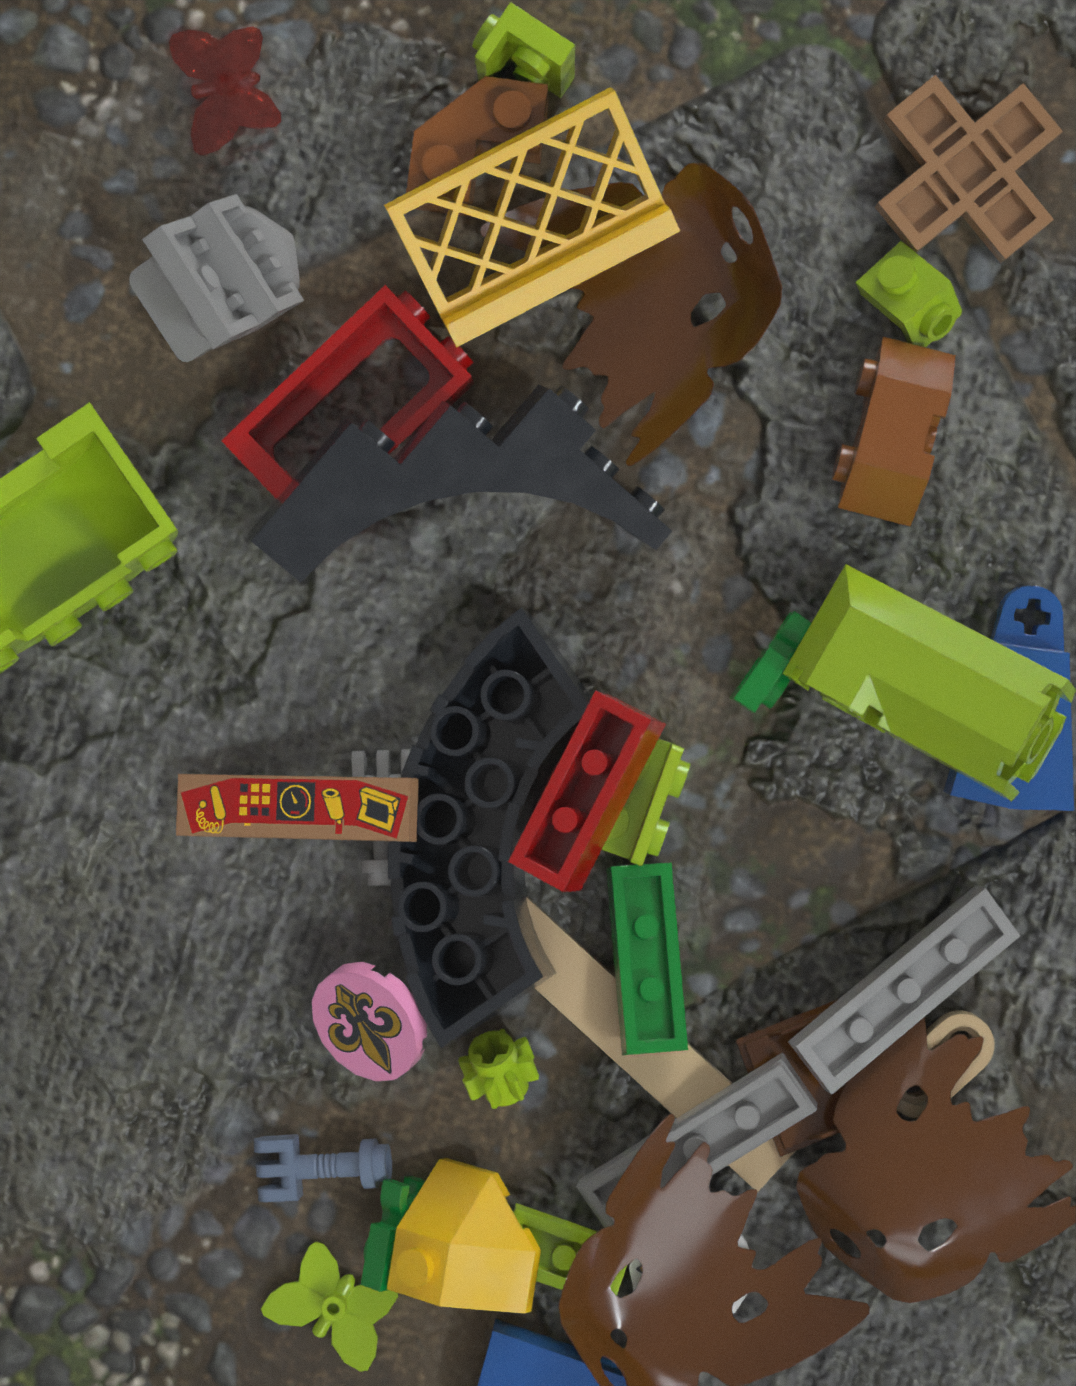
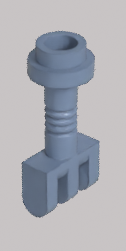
[253,1134,392,1202]

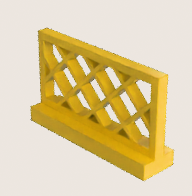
[384,87,680,347]

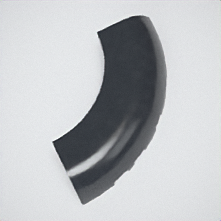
[388,607,592,1048]

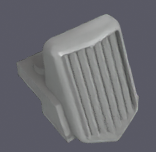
[129,194,304,362]

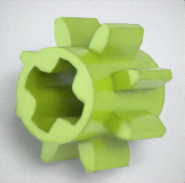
[458,1029,539,1109]

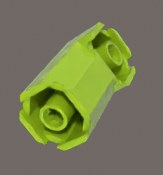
[783,564,1076,802]

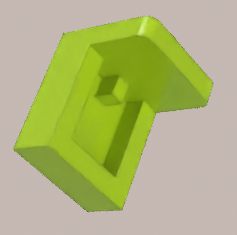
[855,241,962,348]

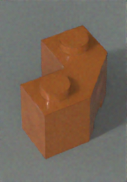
[406,76,548,217]
[832,337,956,527]

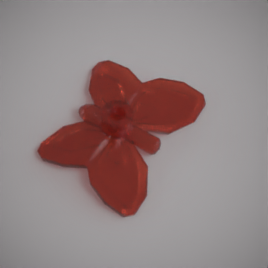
[169,26,282,156]

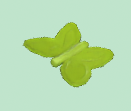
[261,1242,398,1372]

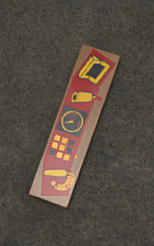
[176,774,418,842]

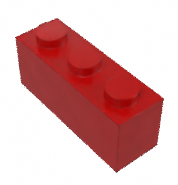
[508,690,666,892]

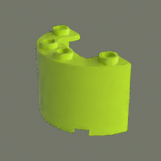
[0,402,178,673]

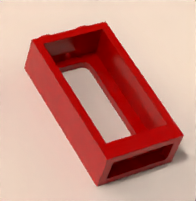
[221,285,474,499]

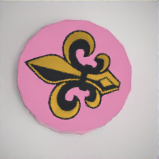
[312,962,427,1081]

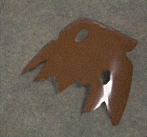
[480,163,783,466]
[796,1017,1076,1303]
[559,1114,870,1386]

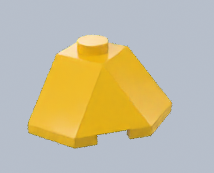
[387,1158,541,1314]

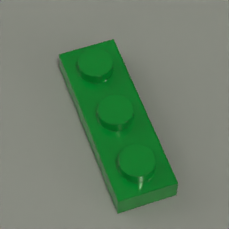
[606,863,688,1056]

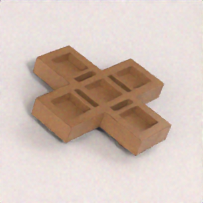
[875,75,1063,263]

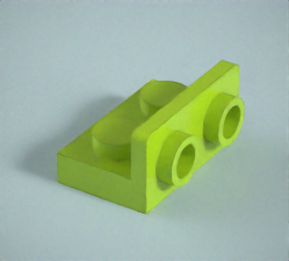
[472,2,575,98]
[602,739,690,866]

